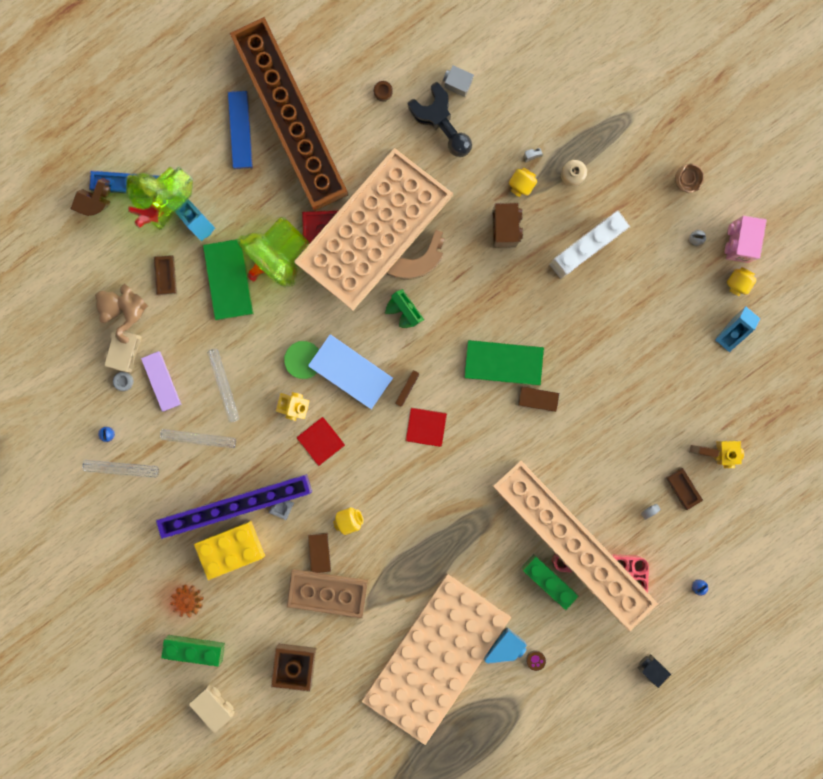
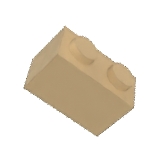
[104,329,142,372]
[189,684,235,734]

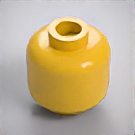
[508,167,537,197]
[727,267,756,296]
[333,507,363,535]

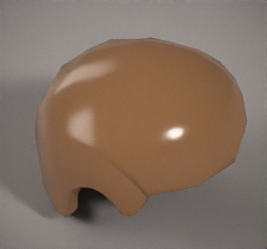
[675,163,704,193]

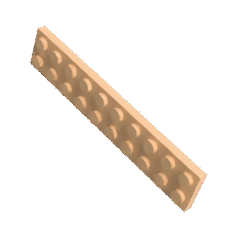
[493,461,658,631]

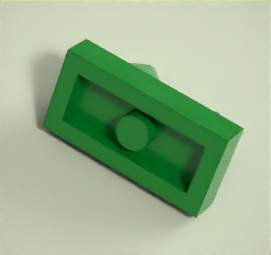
[385,289,425,328]

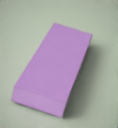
[141,351,181,412]

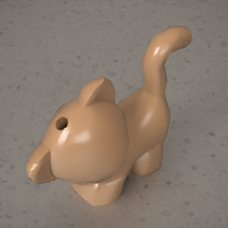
[95,283,148,344]

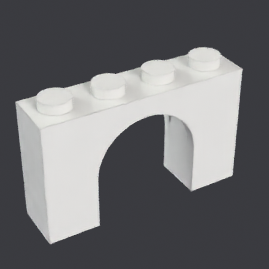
[549,211,630,279]

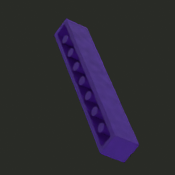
[156,474,313,539]

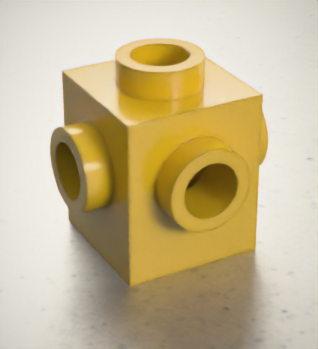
[276,392,309,421]
[714,441,744,468]

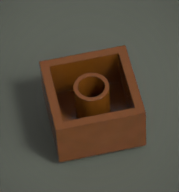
[492,203,523,248]
[271,643,316,692]

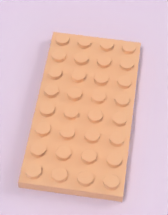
[294,148,453,311]
[362,573,511,745]

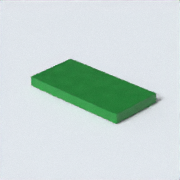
[203,239,254,321]
[464,340,544,386]

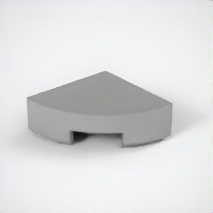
[523,148,543,162]
[269,501,295,520]

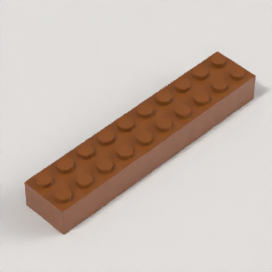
[230,17,349,211]

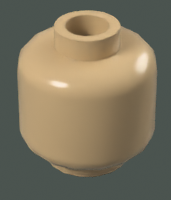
[561,160,587,187]

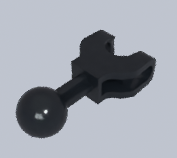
[407,82,472,157]

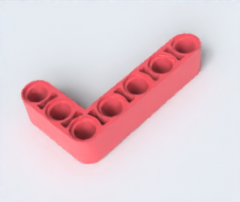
[552,554,649,593]

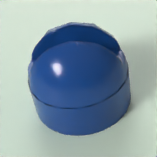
[98,427,115,442]
[692,579,708,596]

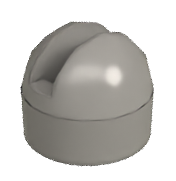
[690,230,706,246]

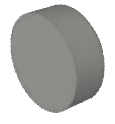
[113,372,134,391]
[641,504,661,520]

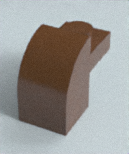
[70,178,111,216]

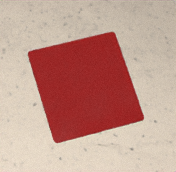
[406,408,447,447]
[297,417,345,466]

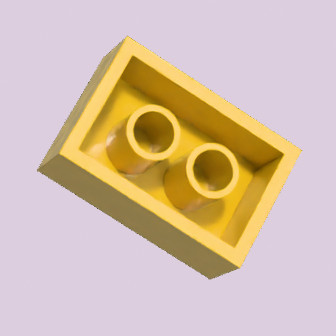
[194,521,265,580]

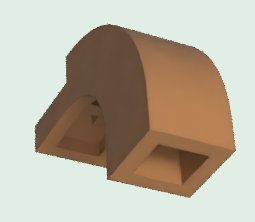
[387,230,445,280]

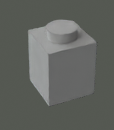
[443,65,474,97]

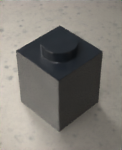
[638,654,672,688]

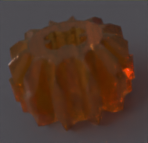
[170,584,204,618]

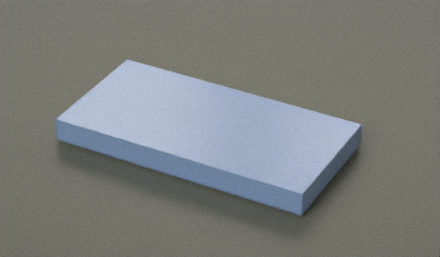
[308,334,393,409]

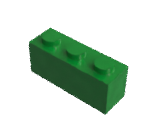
[521,554,579,610]
[161,635,225,667]

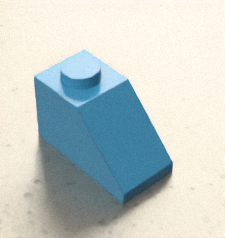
[175,199,216,241]
[715,306,760,352]
[484,627,527,663]

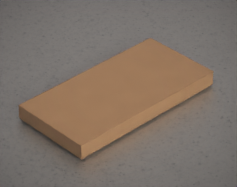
[287,569,368,618]

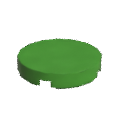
[284,341,319,379]

